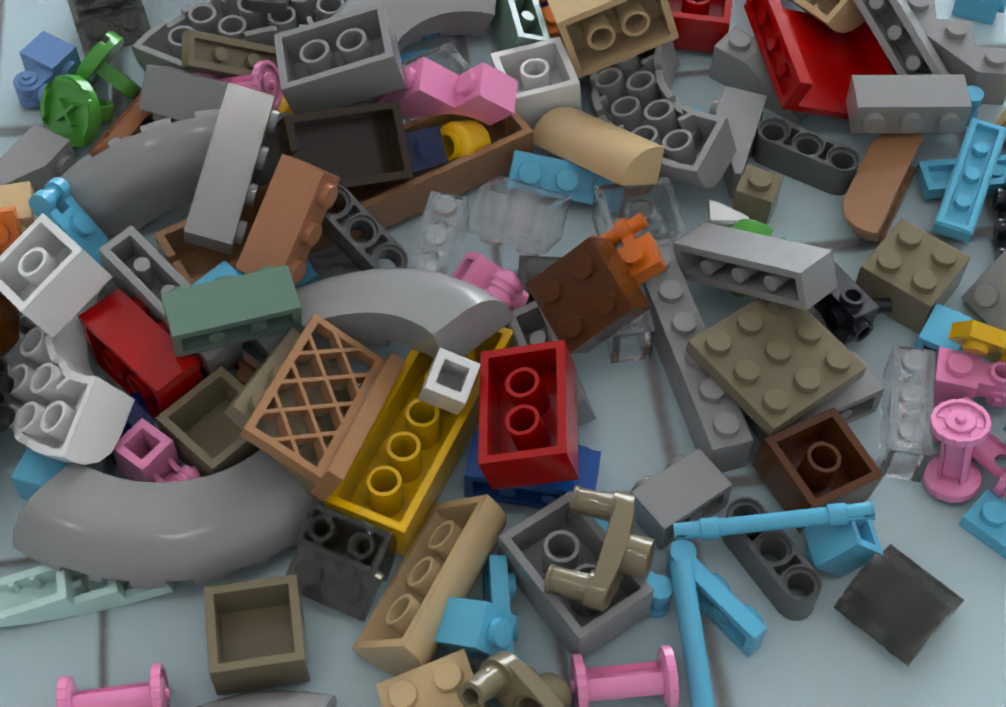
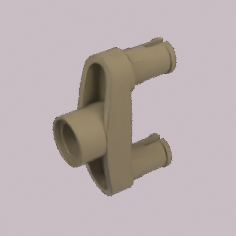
[544,485,656,611]
[457,651,572,707]

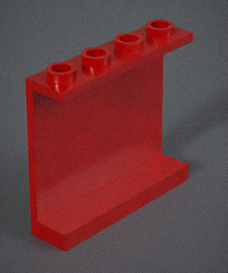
[744,0,898,120]

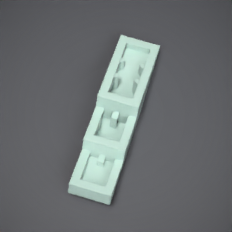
[0,564,174,627]

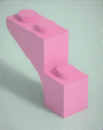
[374,56,518,126]

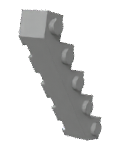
[906,0,1006,105]

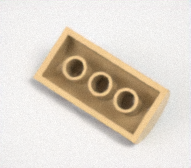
[352,494,507,676]

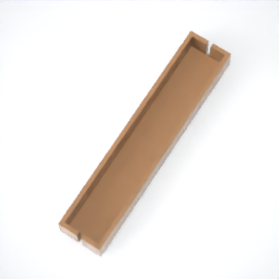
[153,110,533,285]

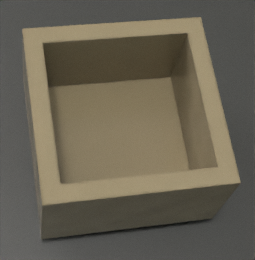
[856,218,971,335]
[156,366,260,477]
[203,574,310,696]

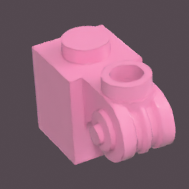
[452,251,529,311]
[924,347,1006,409]
[112,418,202,482]

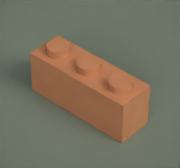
[235,154,340,286]

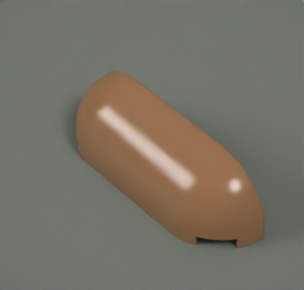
[843,134,925,242]

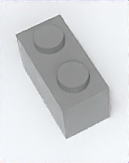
[631,448,733,550]

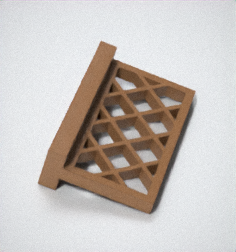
[239,313,406,502]

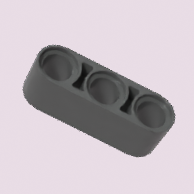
[752,118,860,196]
[321,185,408,271]
[722,497,822,621]

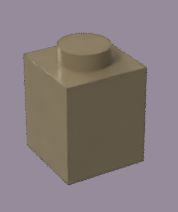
[732,164,784,225]

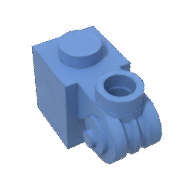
[13,31,81,108]

